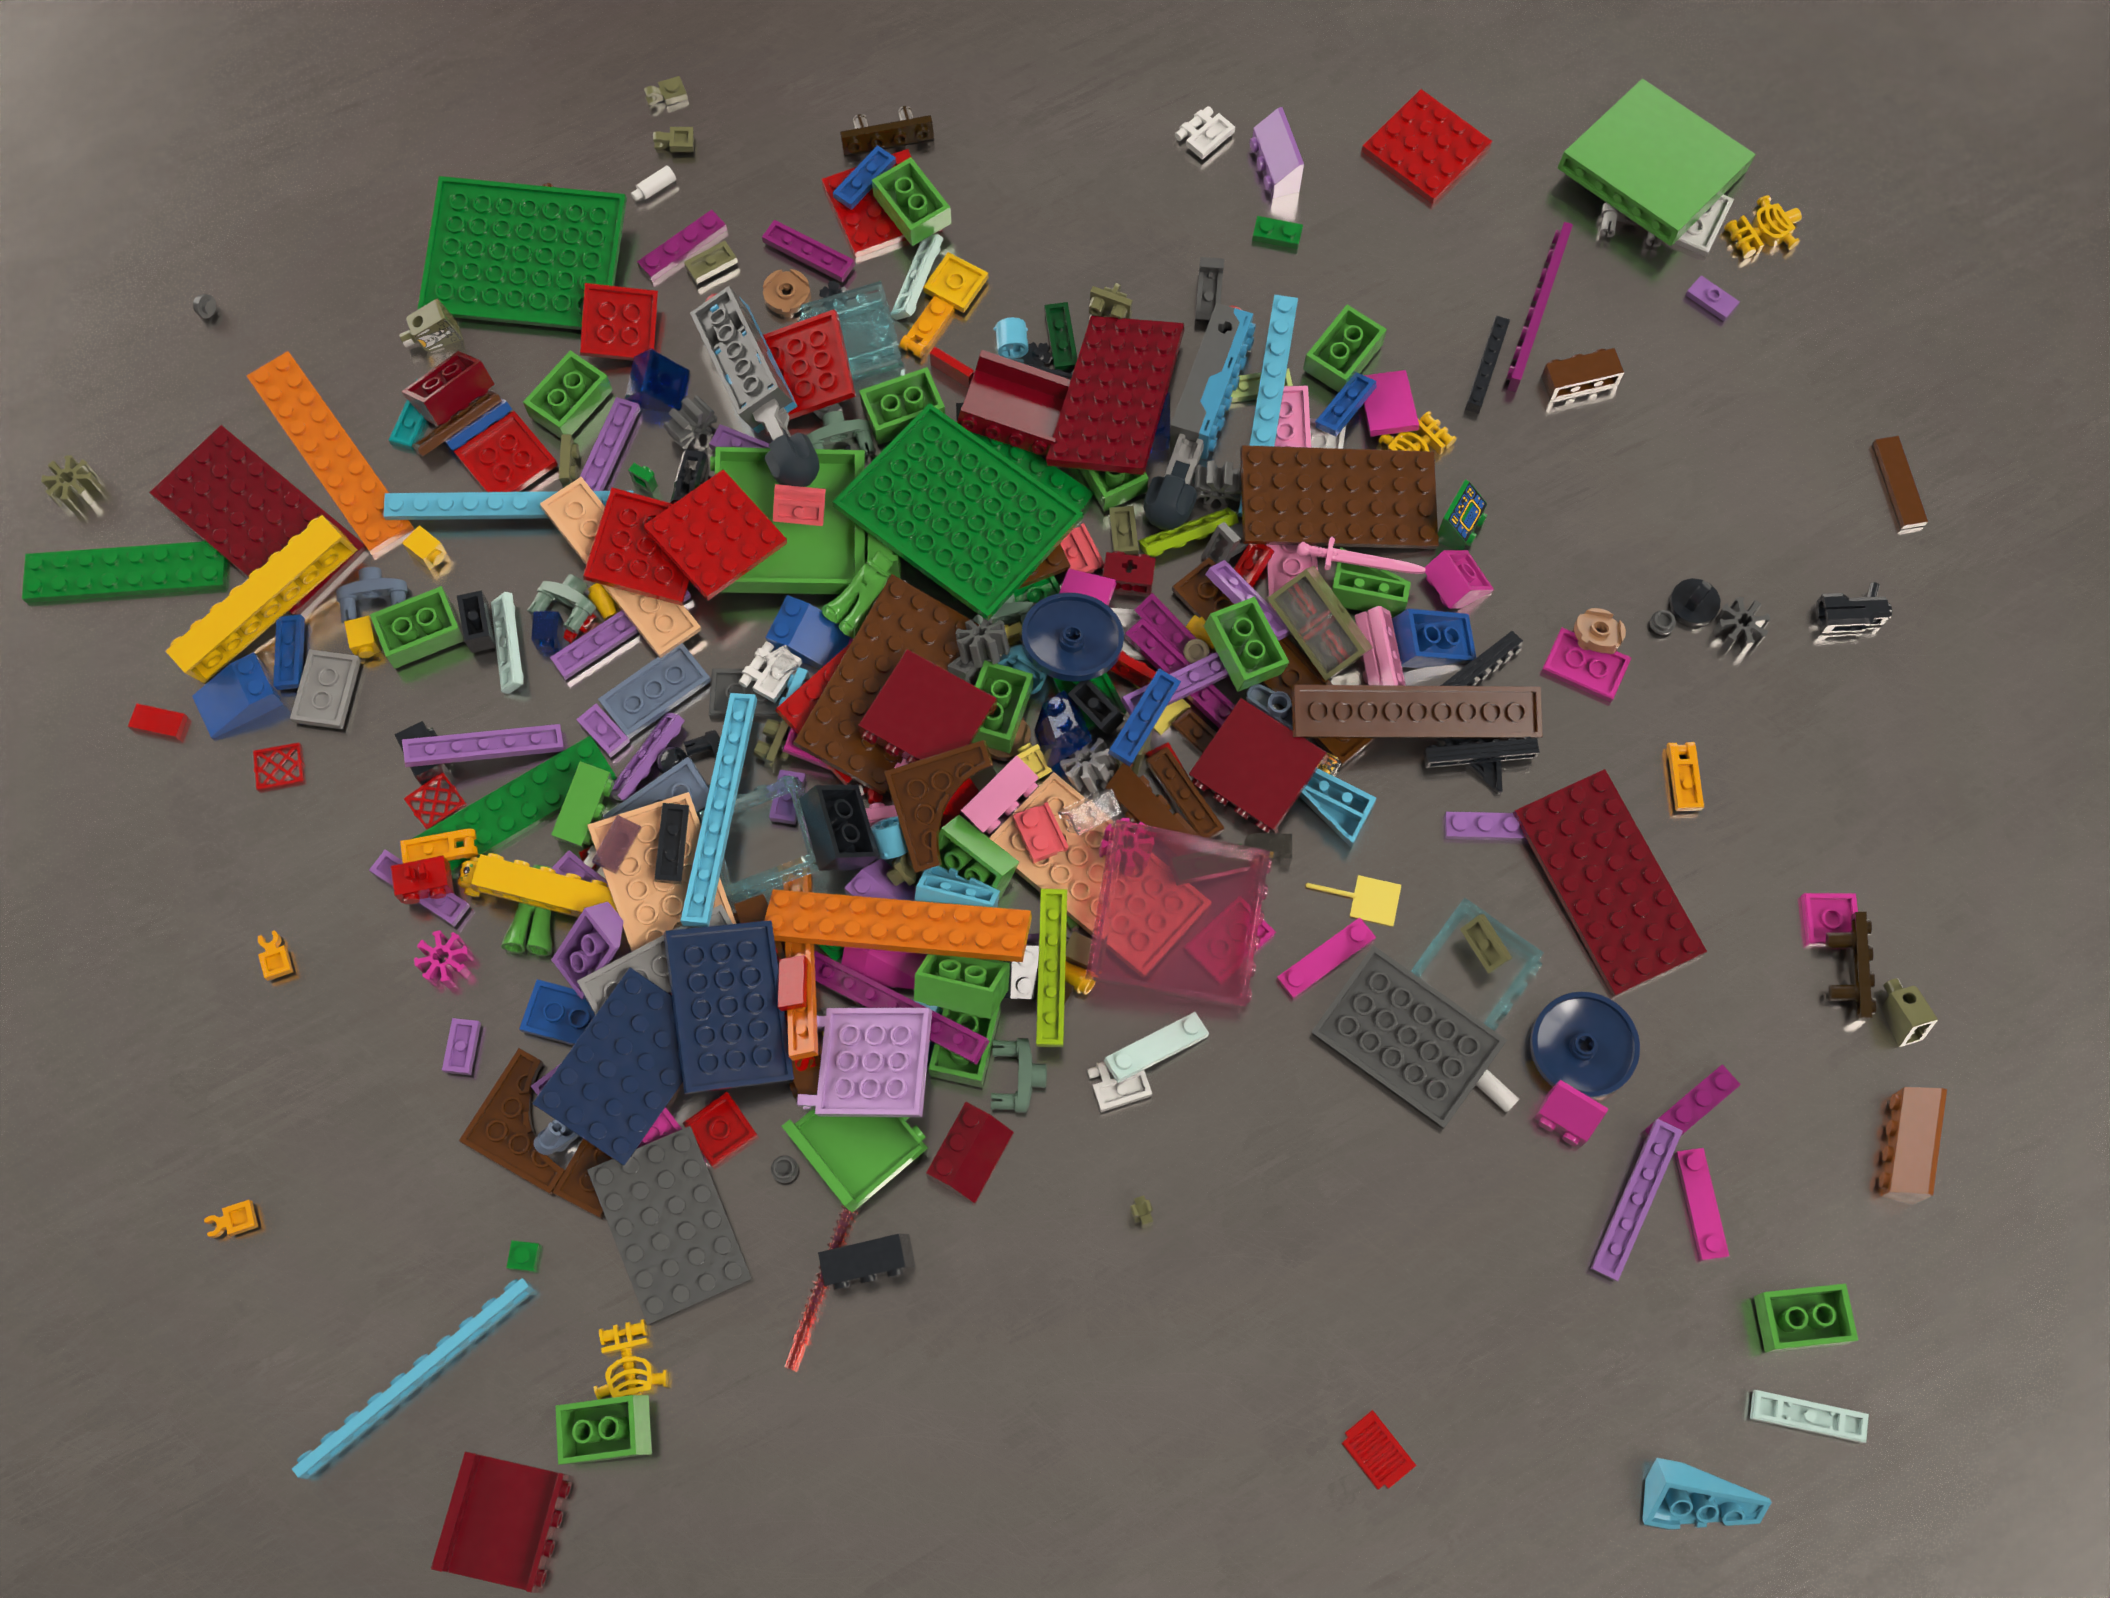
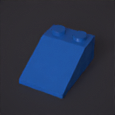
[765,595,851,669]
[1392,609,1476,668]
[192,652,283,739]

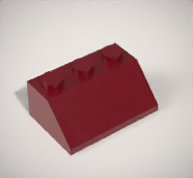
[401,351,495,426]
[926,1102,1014,1204]

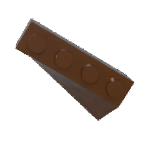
[1104,763,1201,862]

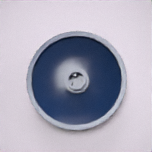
[1021,593,1124,681]
[1530,992,1640,1099]

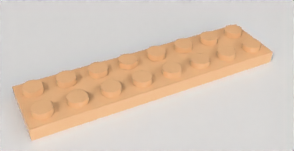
[540,477,701,658]

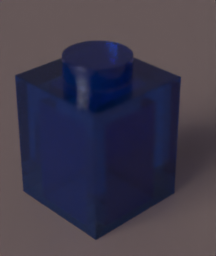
[531,611,564,652]

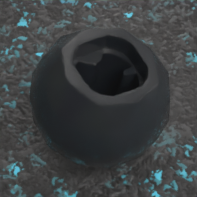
[657,746,688,774]

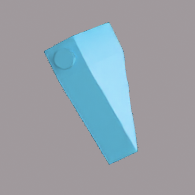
[1643,1458,1772,1529]

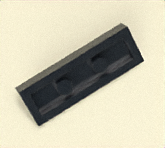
[654,803,689,884]

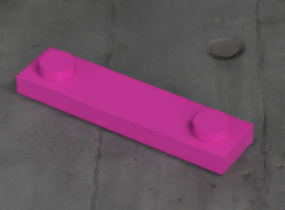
[1277,917,1376,1000]
[1675,1148,1729,1261]

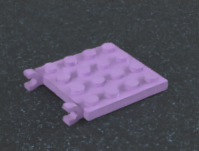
[797,1008,932,1117]

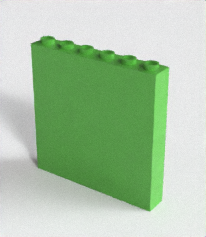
[1557,78,1756,246]
[710,447,865,594]

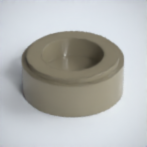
[1184,639,1210,664]

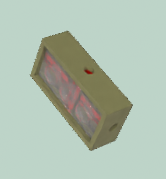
[1267,566,1373,681]

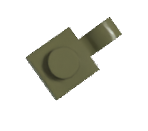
[644,76,688,106]
[653,127,694,152]
[1130,1195,1153,1229]

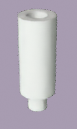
[631,165,676,201]
[1476,1070,1519,1113]

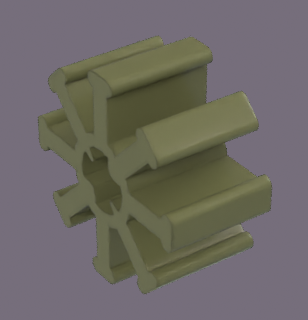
[41,455,101,511]

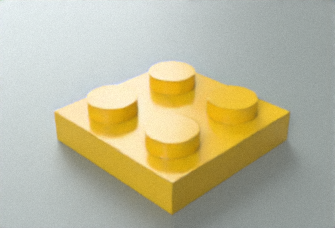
[923,252,989,313]

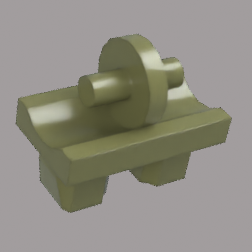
[1089,283,1133,319]
[753,719,790,769]
[887,852,919,886]

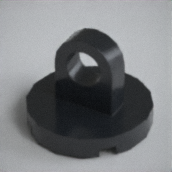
[1669,578,1721,627]

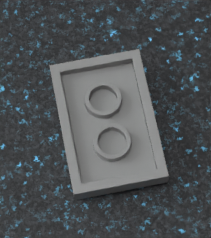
[290,649,361,729]

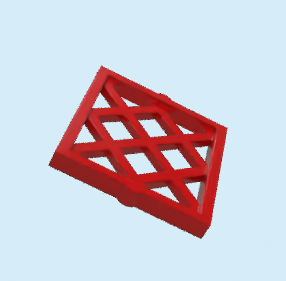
[253,742,304,791]
[404,773,466,830]

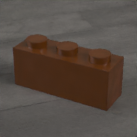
[1541,348,1624,401]

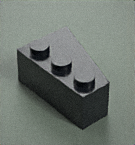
[818,1234,916,1290]

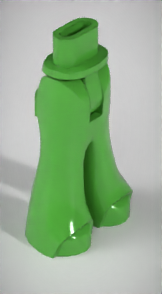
[821,551,894,639]
[501,865,552,956]

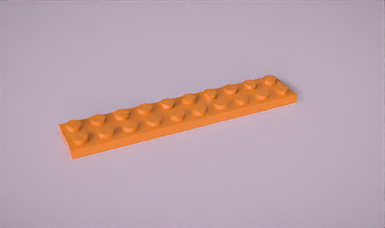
[246,351,414,555]
[764,889,1032,962]

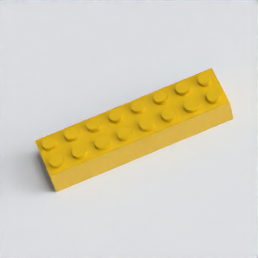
[166,515,357,684]

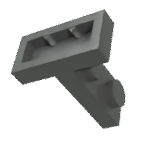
[1195,257,1225,322]
[1201,521,1248,564]

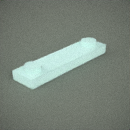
[891,233,943,320]
[491,592,524,694]
[1104,1012,1209,1083]
[1750,1390,1869,1443]

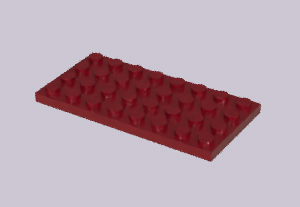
[1046,316,1185,475]
[149,425,367,615]
[1513,769,1707,997]

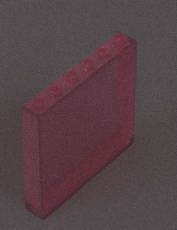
[1085,820,1272,1009]

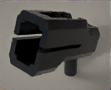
[670,450,710,504]
[1816,582,1892,633]

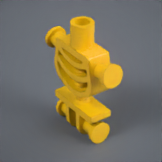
[1724,195,1802,259]
[1378,411,1457,455]
[594,1319,668,1400]

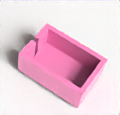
[960,756,1039,835]

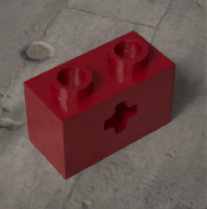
[1103,551,1156,595]

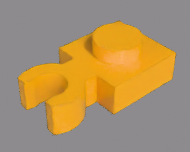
[258,930,293,981]
[204,1200,258,1238]

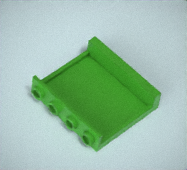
[782,1110,928,1213]

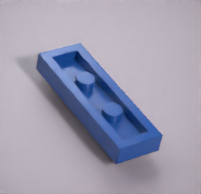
[833,145,896,210]
[1315,372,1377,437]
[443,398,512,451]
[273,614,305,690]

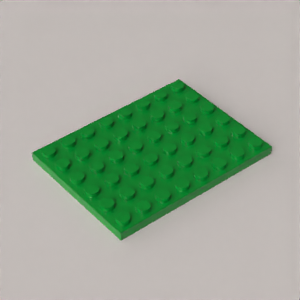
[417,176,627,330]
[833,403,1084,621]

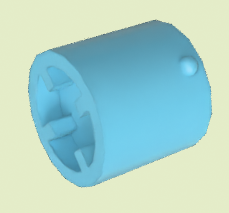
[993,317,1028,359]
[871,816,908,859]

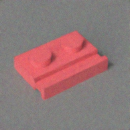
[773,484,826,526]
[1060,523,1105,574]
[1013,802,1069,864]

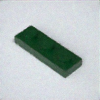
[1044,302,1077,371]

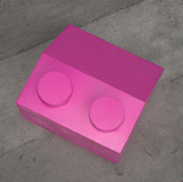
[1424,550,1494,609]
[1534,1080,1608,1147]

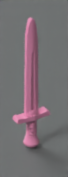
[1297,537,1426,574]

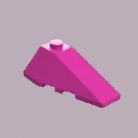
[841,947,927,991]

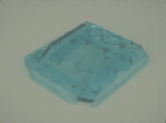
[797,281,904,382]

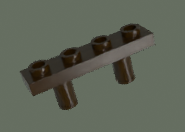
[840,106,934,155]
[1826,912,1877,1021]

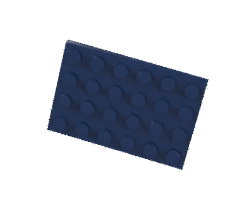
[664,920,794,1094]
[532,968,683,1166]

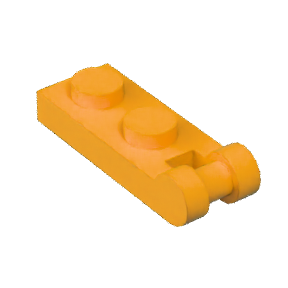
[899,296,955,358]
[1666,742,1704,811]
[400,829,478,863]

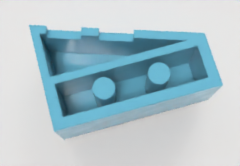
[1299,769,1377,849]
[915,866,1000,908]

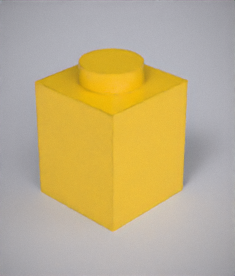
[402,525,447,570]
[344,615,381,658]

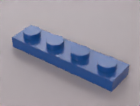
[1108,668,1181,766]

